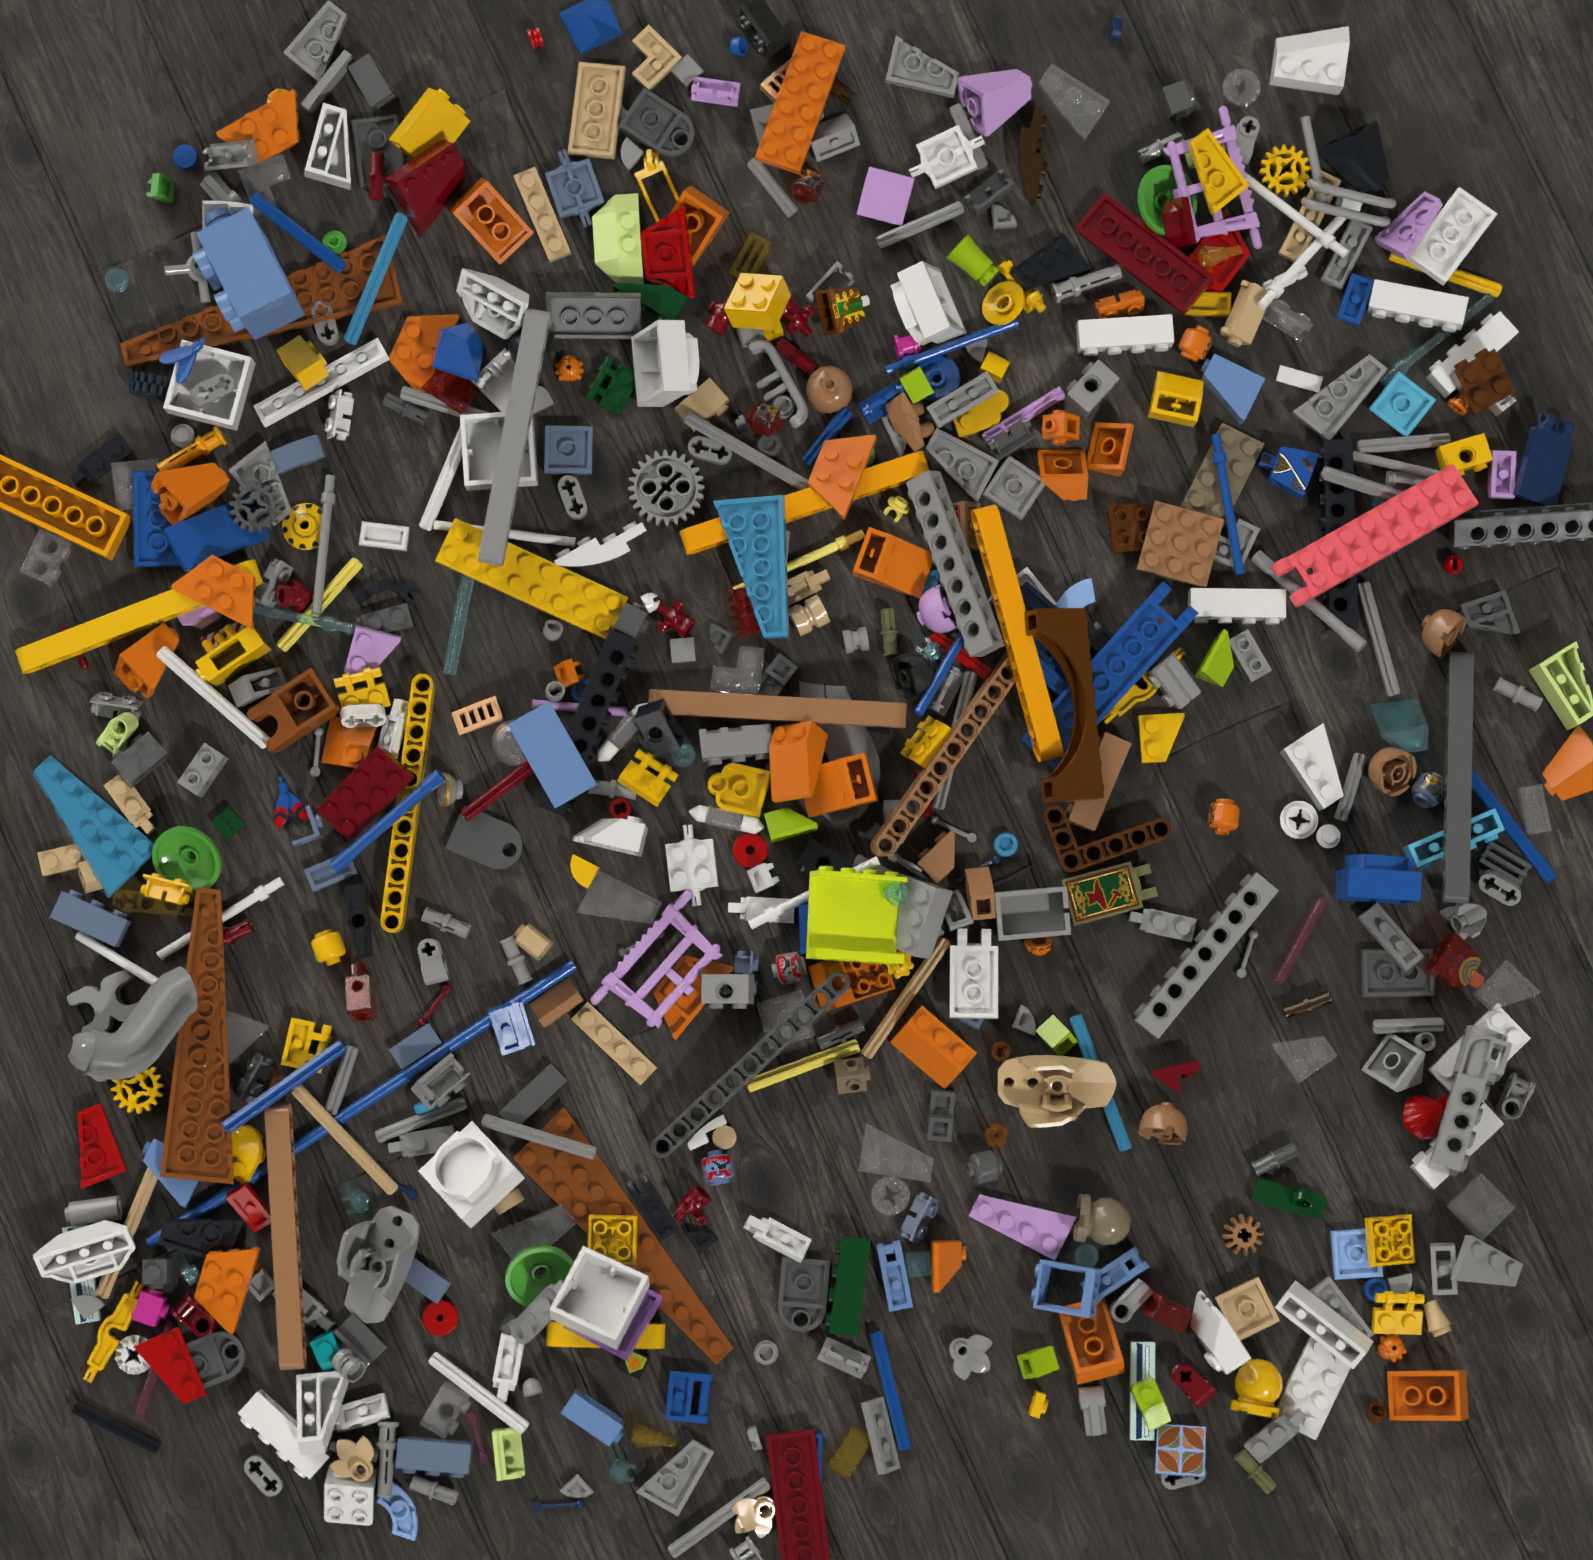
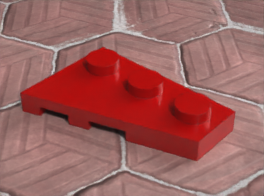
[78,1103,128,1189]
[133,1326,207,1404]

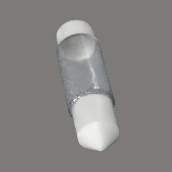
[597,703,648,761]
[689,805,764,834]

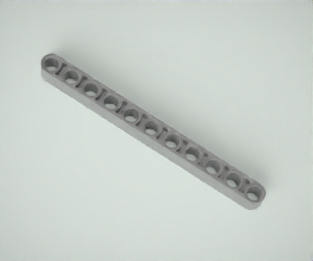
[478,308,551,566]

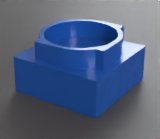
[1335,854,1422,905]

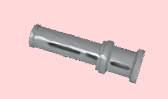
[1050,264,1122,303]
[376,1422,399,1497]

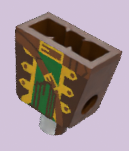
[814,287,870,335]

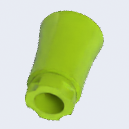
[946,234,999,287]

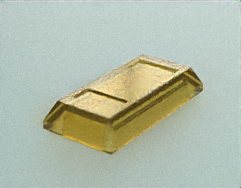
[828,1426,871,1480]

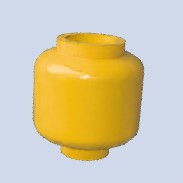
[311,929,346,966]

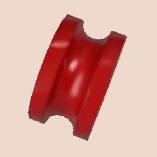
[527,26,544,50]
[610,798,631,819]

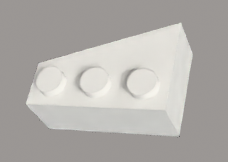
[296,1371,349,1455]

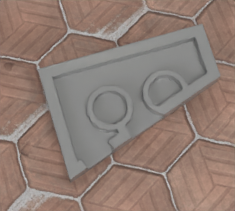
[283,0,348,82]

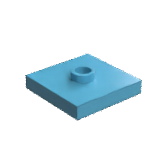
[1369,371,1436,437]

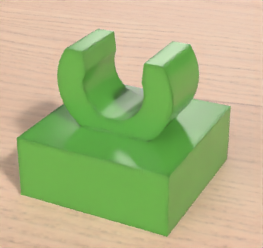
[146,173,175,203]

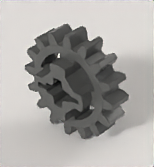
[229,482,282,534]

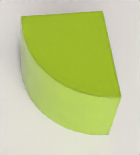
[899,366,934,404]
[1035,1015,1078,1056]
[1017,1345,1060,1379]

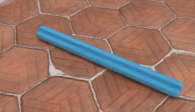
[344,212,408,345]
[1070,1014,1131,1151]

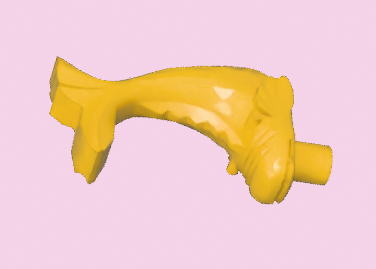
[998,260,1046,313]

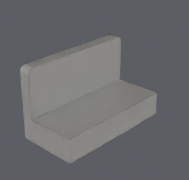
[811,113,860,162]

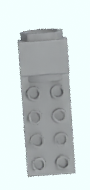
[1428,1025,1512,1176]

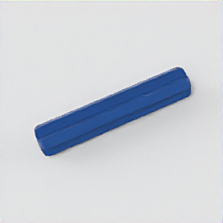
[802,407,852,468]

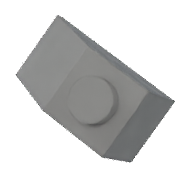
[228,667,287,708]

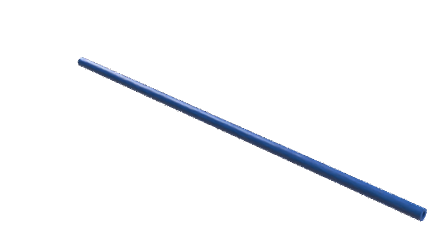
[146,960,577,1249]

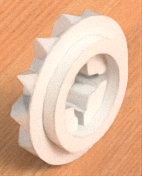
[1280,801,1318,839]
[115,1335,150,1374]

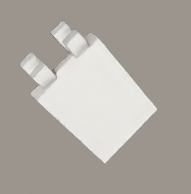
[949,928,998,1019]

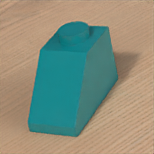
[310,1328,344,1372]

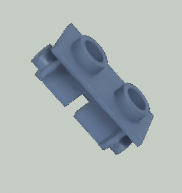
[734,951,759,995]
[900,1192,939,1244]

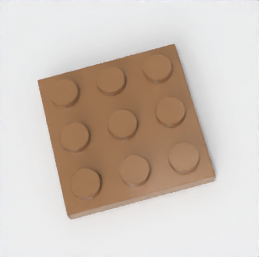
[1136,501,1224,588]

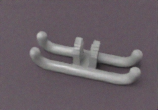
[1301,179,1396,227]
[748,340,808,428]

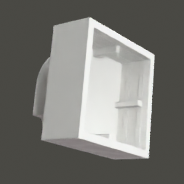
[890,261,967,345]
[631,320,699,407]
[163,340,256,431]
[460,412,538,491]
[419,1121,525,1228]
[549,1246,650,1350]

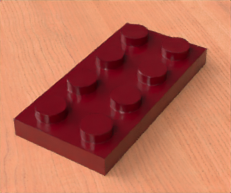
[316,744,415,842]

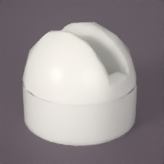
[640,592,660,613]

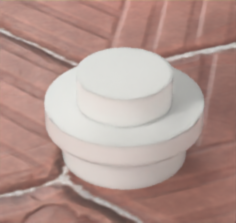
[1316,824,1340,848]

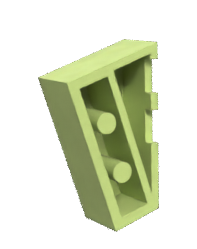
[1529,641,1593,730]

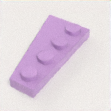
[968,1194,1076,1260]

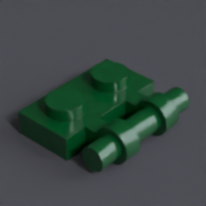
[584,356,636,417]

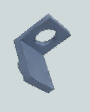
[292,805,324,847]

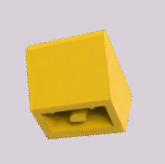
[1148,371,1204,427]

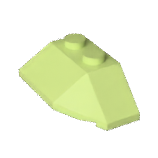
[592,193,644,284]

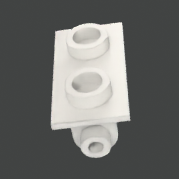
[325,389,354,441]

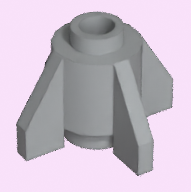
[1440,902,1487,944]

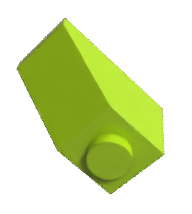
[1129,1376,1171,1431]

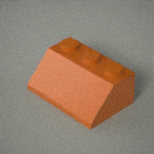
[890,1006,977,1089]

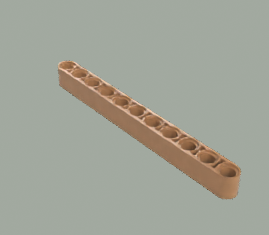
[870,651,1015,857]
[648,689,907,728]
[265,1102,307,1371]

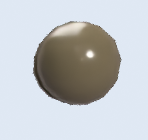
[1073,1194,1131,1245]

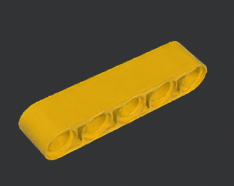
[546,1320,665,1349]

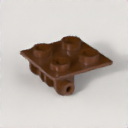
[1106,503,1150,554]

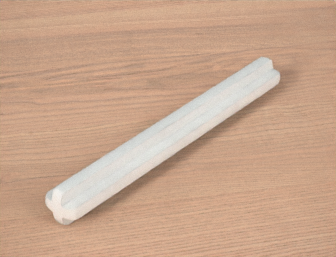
[419,427,462,531]
[429,1352,529,1434]

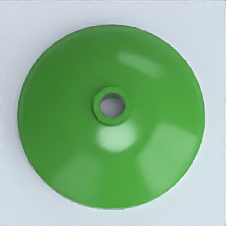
[1138,165,1197,236]
[152,826,222,894]
[505,1245,574,1307]

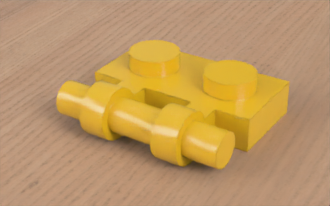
[334,667,391,708]
[900,715,953,768]
[617,749,679,807]
[281,1017,332,1073]
[1371,1291,1425,1335]

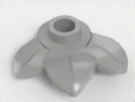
[949,1334,992,1380]

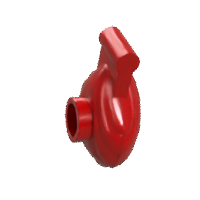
[1402,1094,1449,1140]

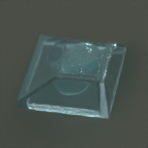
[1370,699,1429,753]

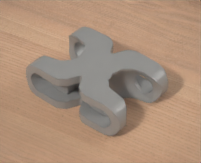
[66,969,138,1032]

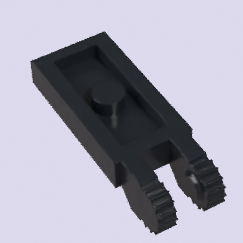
[626,1172,680,1242]

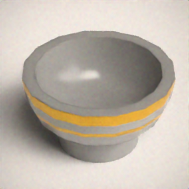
[437,773,463,807]

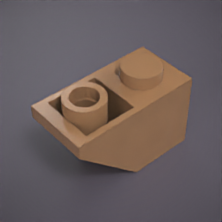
[916,830,955,885]
[965,866,997,920]

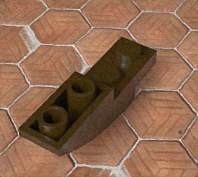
[1018,106,1048,206]

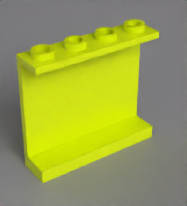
[806,866,908,965]

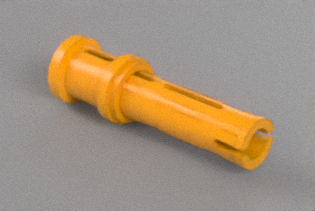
[157,426,228,471]

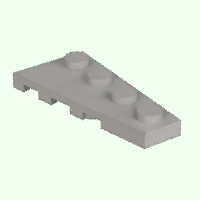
[1291,354,1388,440]

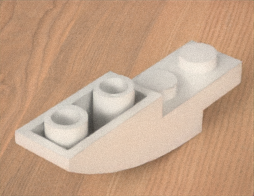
[554,521,646,567]

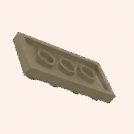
[1180,423,1265,528]

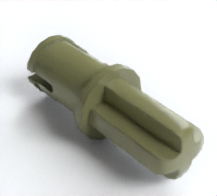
[880,608,899,656]
[1234,1449,1276,1494]

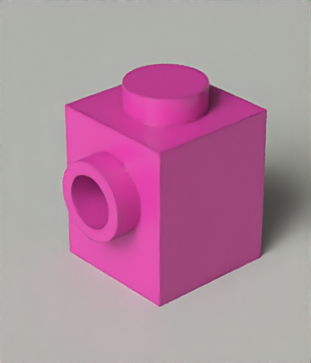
[132,1288,170,1327]

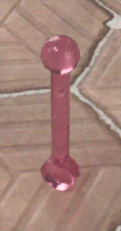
[467,1412,488,1462]

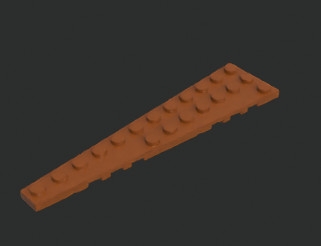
[120,234,403,368]
[160,887,234,1184]
[513,1107,734,1365]

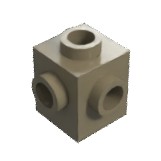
[834,1057,870,1094]

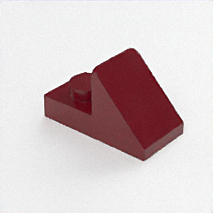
[1149,1060,1201,1094]

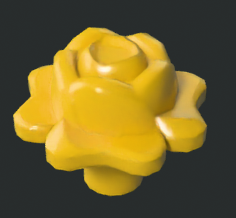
[885,950,914,979]

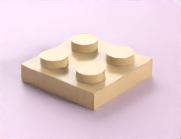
[1214,1276,1280,1340]

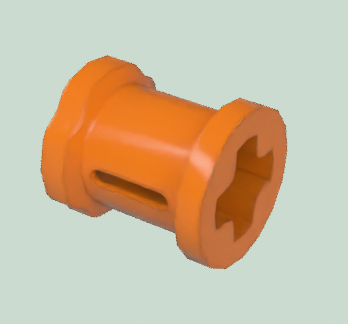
[1447,391,1467,415]

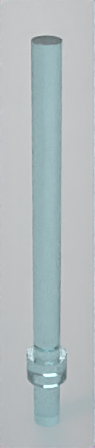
[1379,293,1494,386]
[253,604,353,633]

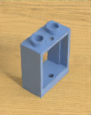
[1031,1259,1102,1318]
[561,1388,626,1447]

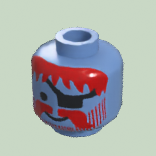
[701,1149,734,1186]

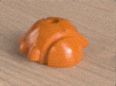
[555,355,584,382]
[1024,936,1051,956]
[1377,1334,1407,1362]

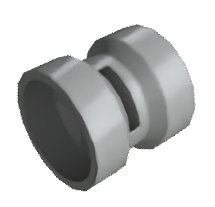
[842,627,870,654]
[332,1348,366,1382]

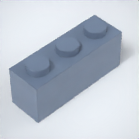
[50,889,132,948]
[395,1436,473,1478]

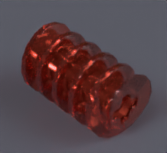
[727,587,761,638]

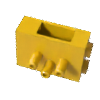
[388,88,470,160]
[195,624,272,687]

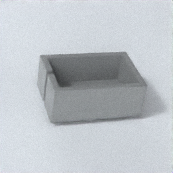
[994,886,1071,941]

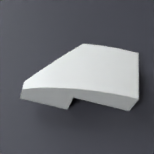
[687,1114,727,1150]

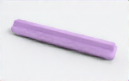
[982,387,1065,444]

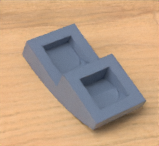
[270,434,326,474]
[405,1256,451,1304]

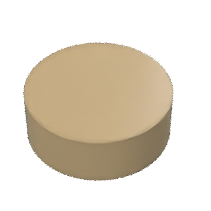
[712,1125,736,1149]

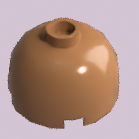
[806,366,853,414]
[1421,609,1467,657]
[1368,747,1417,796]
[1138,1102,1188,1145]

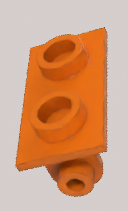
[1094,289,1144,319]

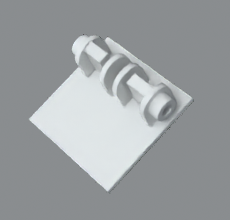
[471,348,515,412]

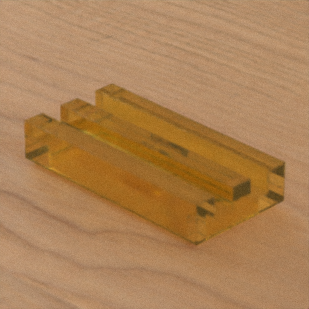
[729,232,772,279]

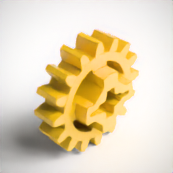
[1259,144,1311,197]
[111,1067,165,1114]

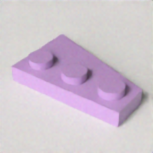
[1374,191,1443,260]

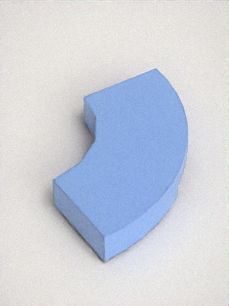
[1056,578,1095,608]
[377,1478,418,1541]

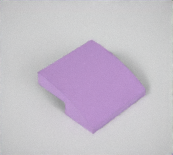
[857,166,915,226]

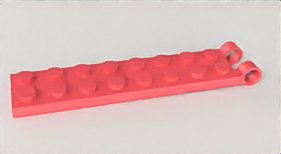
[1271,464,1478,607]

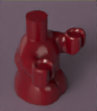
[704,295,730,336]
[781,298,816,337]
[276,579,314,616]
[656,598,697,638]
[673,1183,712,1225]

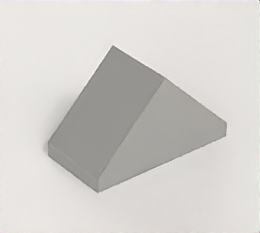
[944,889,973,932]

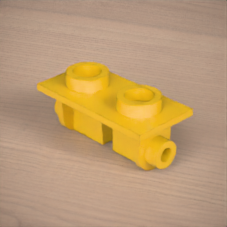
[141,873,194,905]

